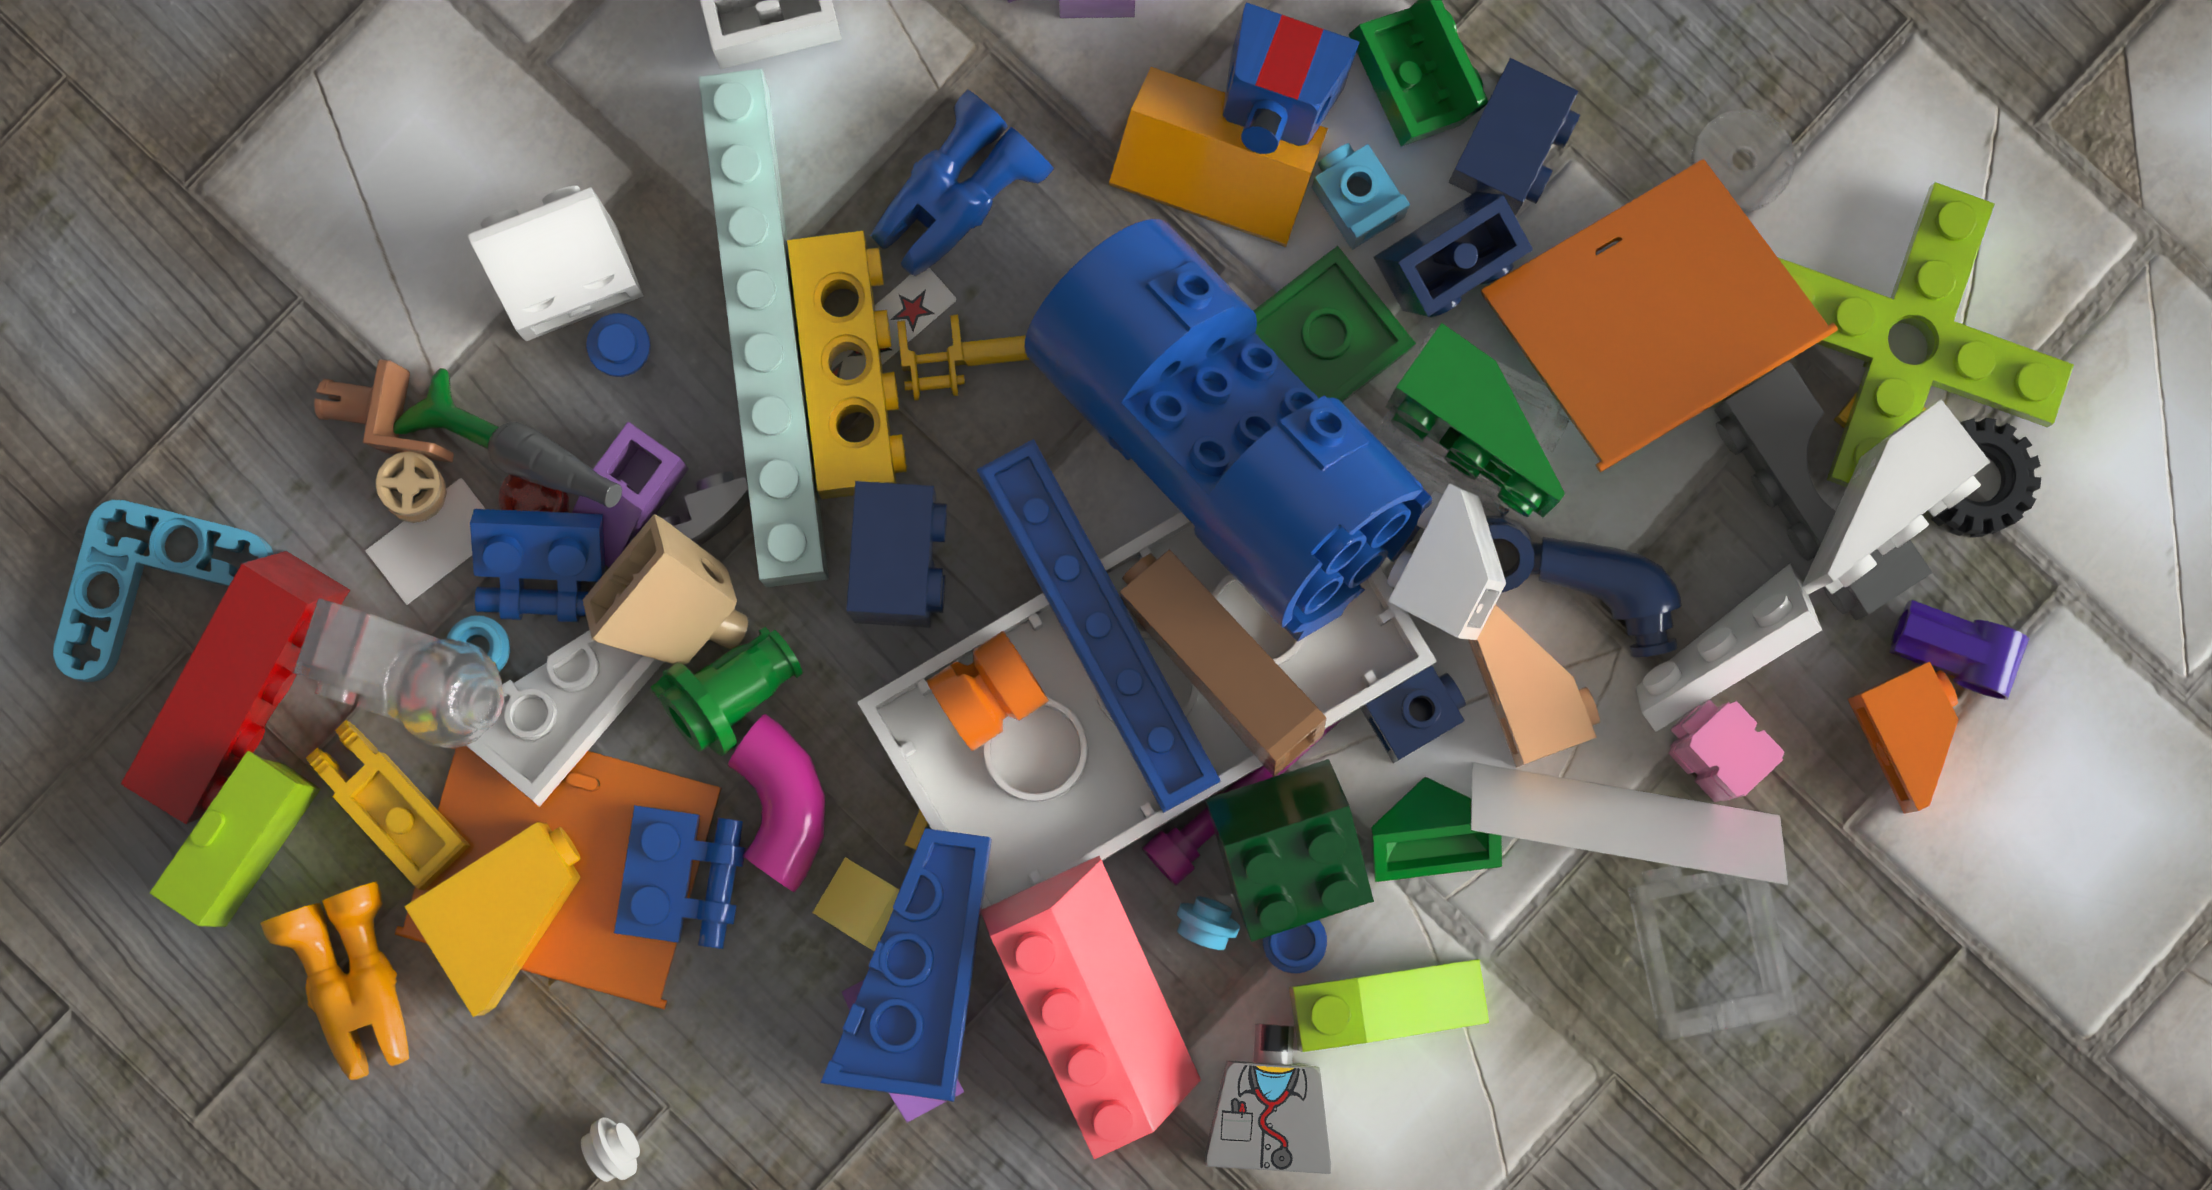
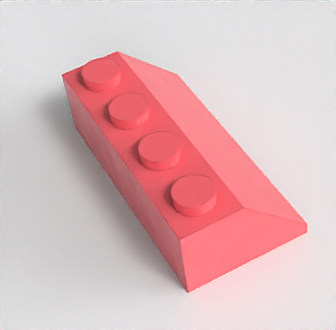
[981,856,1201,1159]

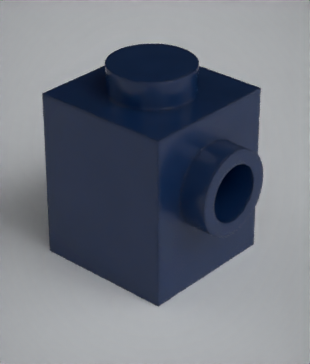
[1361,666,1466,764]

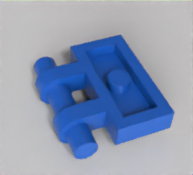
[470,509,605,622]
[614,805,746,949]

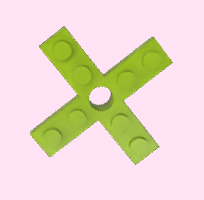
[1778,182,2074,487]

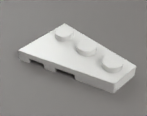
[1635,564,1822,732]
[440,630,664,807]

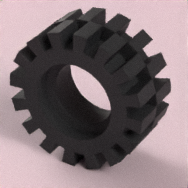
[1931,418,2042,538]

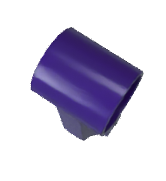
[1889,600,2029,700]

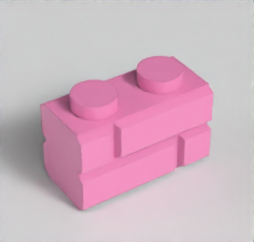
[1668,699,1784,802]

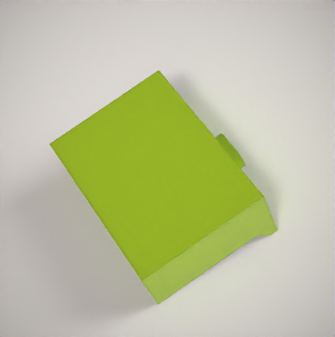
[149,751,321,927]

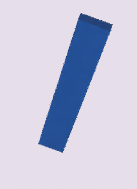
[977,439,1221,813]

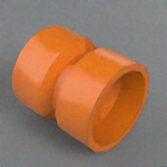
[926,631,1049,751]

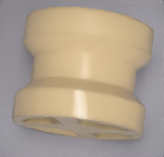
[376,451,447,523]

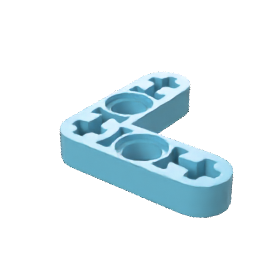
[53,500,274,682]

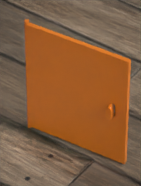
[1481,159,1838,472]
[395,739,722,1010]

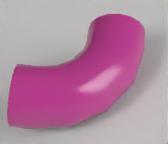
[728,714,825,893]

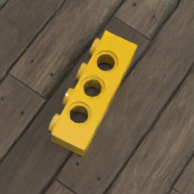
[787,231,907,499]

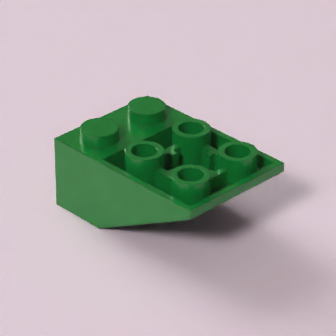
[1385,323,1565,518]

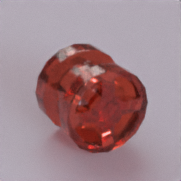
[499,475,569,513]

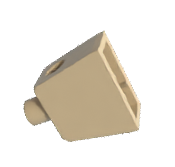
[583,514,748,665]

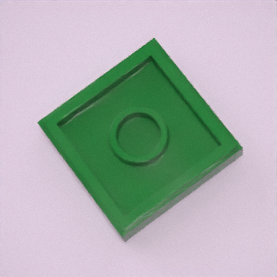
[1253,245,1416,403]

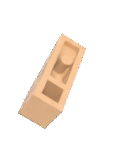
[1468,604,1600,768]

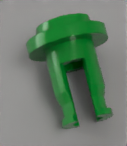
[650,627,803,756]

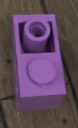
[572,422,689,568]

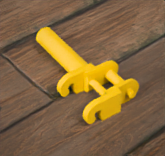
[897,314,1030,401]

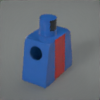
[1222,2,1360,154]

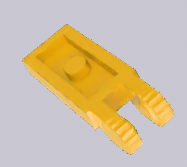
[306,720,471,890]

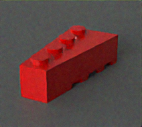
[121,551,350,824]

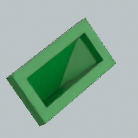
[1371,776,1502,882]

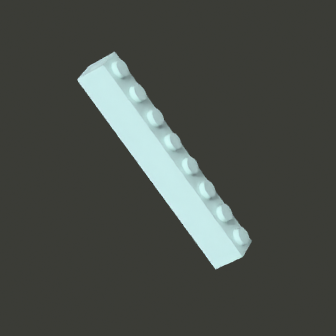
[699,69,829,588]

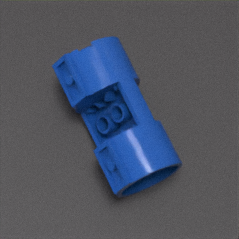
[1024,219,1432,642]

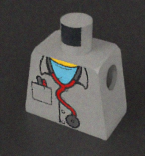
[1204,1024,1331,1174]

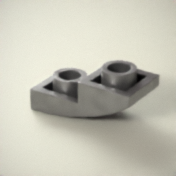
[630,472,750,546]

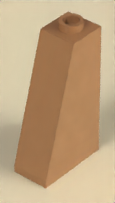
[1120,549,1327,777]

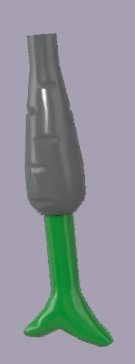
[393,368,622,508]

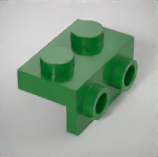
[1348,0,1488,147]

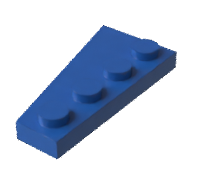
[820,828,992,1102]

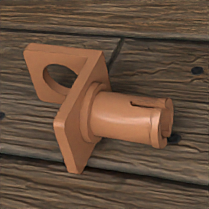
[314,359,454,463]

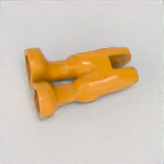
[260,881,409,1080]

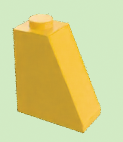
[404,822,581,1017]

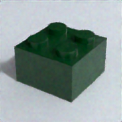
[1205,759,1374,942]

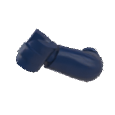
[1486,516,1682,657]

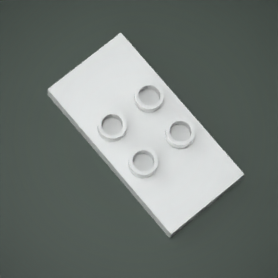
[857,512,1437,909]

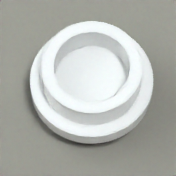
[581,1117,640,1182]

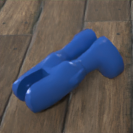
[870,89,1054,276]

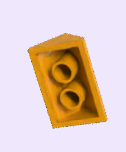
[1109,67,1328,247]

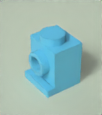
[1312,143,1410,250]

